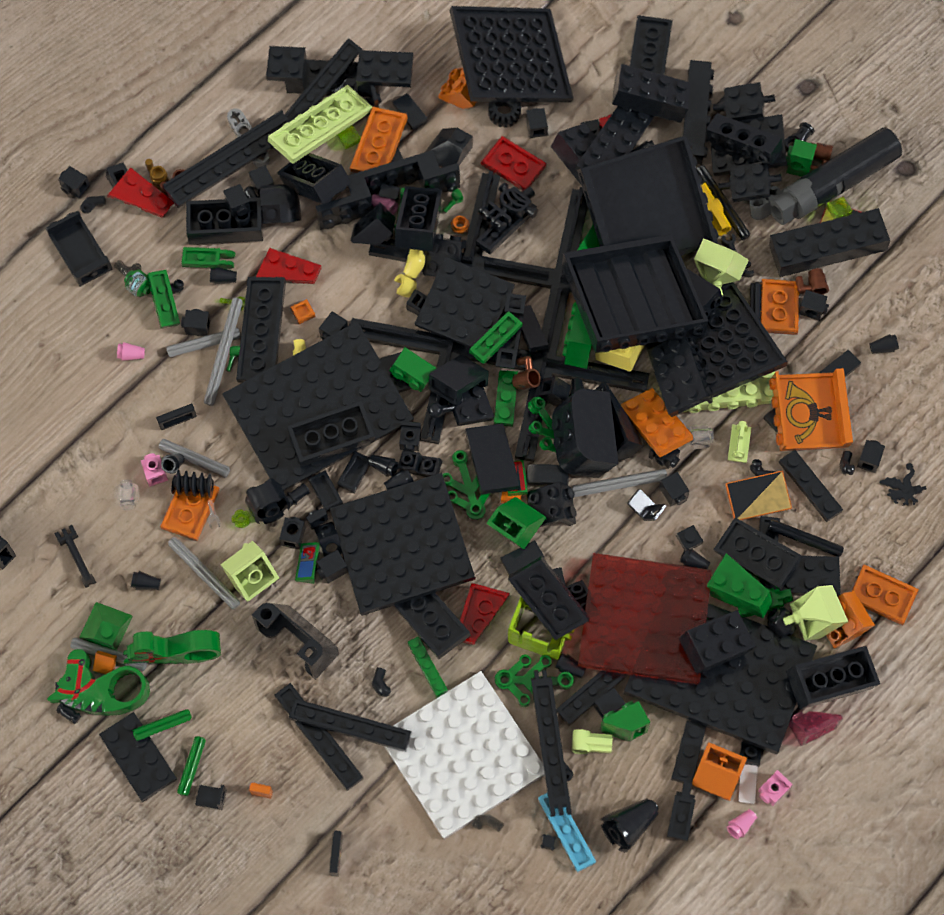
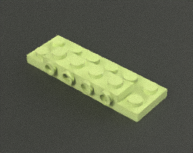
[268,85,372,164]
[663,371,775,413]

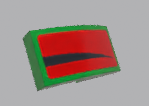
[508,460,528,496]

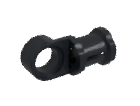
[785,122,815,152]

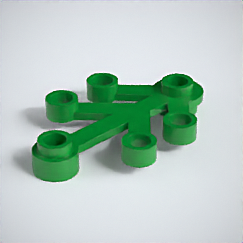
[528,397,556,453]
[442,450,490,520]
[494,654,574,707]

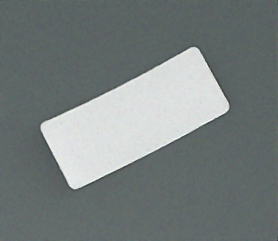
[739,764,758,804]

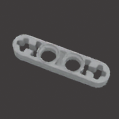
[227,108,270,168]

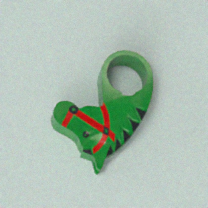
[123,630,221,664]
[47,649,150,716]

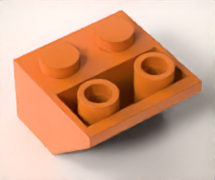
[438,67,477,109]
[826,591,875,649]
[692,742,747,801]

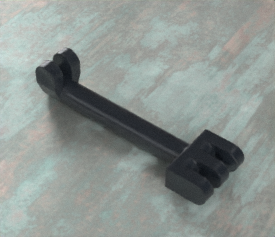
[54,525,96,588]

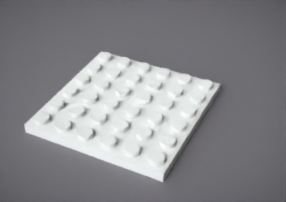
[384,671,544,839]

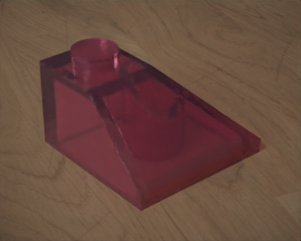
[789,711,843,746]

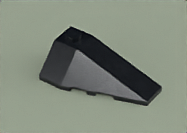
[595,382,644,461]

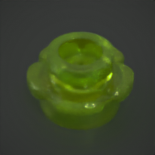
[231,509,251,528]

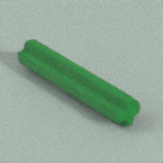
[133,709,192,741]
[177,736,206,796]

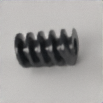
[171,470,214,499]

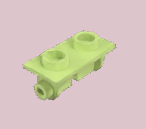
[728,421,751,463]

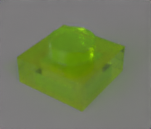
[337,125,361,149]
[826,196,853,219]

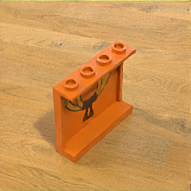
[769,368,853,451]

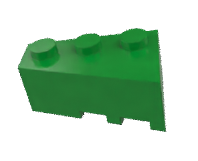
[707,553,773,618]

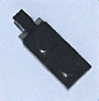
[667,782,695,842]

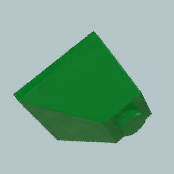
[79,602,133,651]

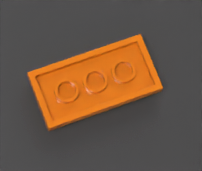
[350,107,408,173]
[620,388,693,457]

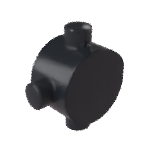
[540,834,557,851]

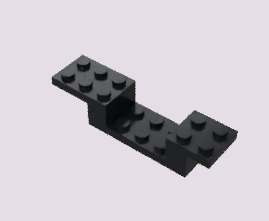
[266,46,414,97]
[316,150,460,230]

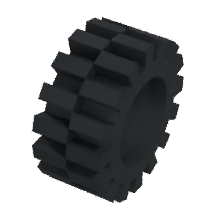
[488,102,521,128]

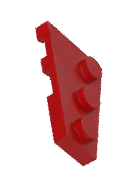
[107,167,174,218]
[256,248,322,284]
[460,583,510,645]

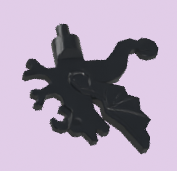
[879,463,927,506]

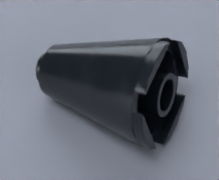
[601,798,659,853]

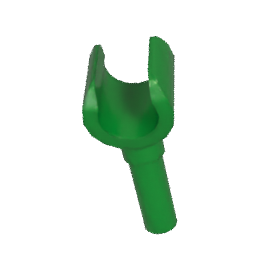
[443,189,463,213]
[226,346,240,372]

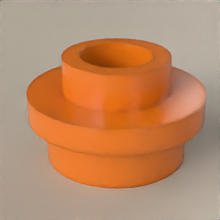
[451,215,469,234]

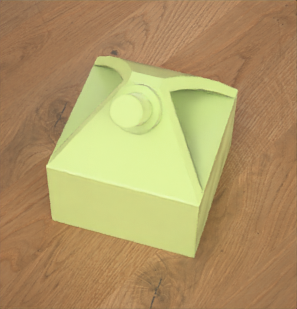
[694,238,749,296]
[220,541,279,602]
[783,585,848,640]

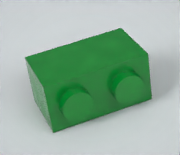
[389,347,437,392]

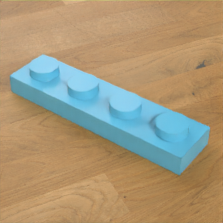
[538,793,596,873]

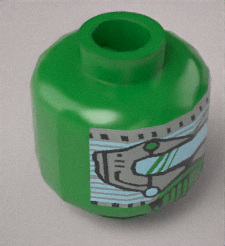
[124,269,151,297]

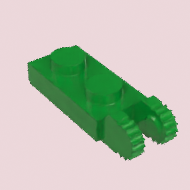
[181,247,235,269]

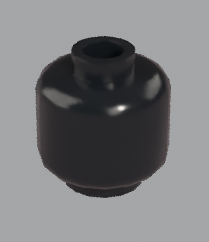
[767,607,796,637]

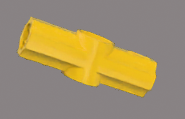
[701,183,731,236]

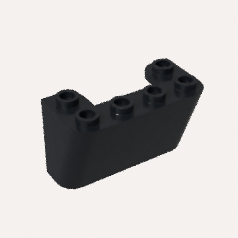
[252,603,338,680]

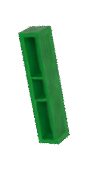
[407,636,448,698]

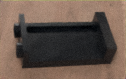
[46,211,113,287]

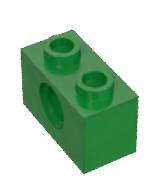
[786,139,817,177]

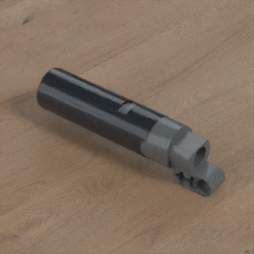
[749,127,902,225]

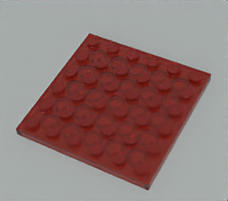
[578,553,712,685]

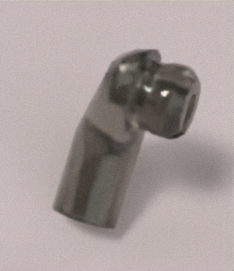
[114,260,142,277]
[472,814,504,832]

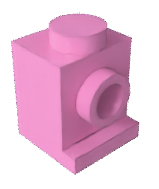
[141,453,168,487]
[758,770,793,806]

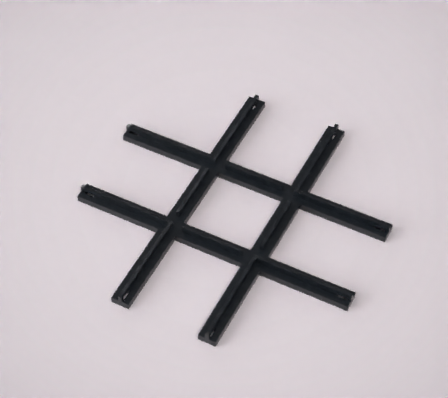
[349,171,650,462]

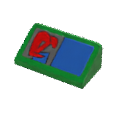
[295,542,321,584]

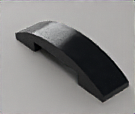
[495,293,526,369]

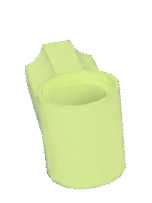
[571,729,613,754]

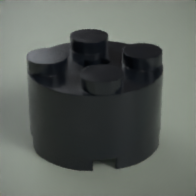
[245,478,291,524]

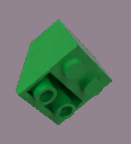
[486,497,546,550]
[600,701,651,742]

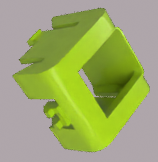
[508,597,575,660]

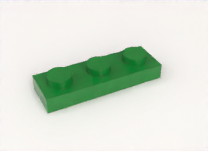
[147,270,180,328]
[469,311,523,364]
[494,370,518,427]

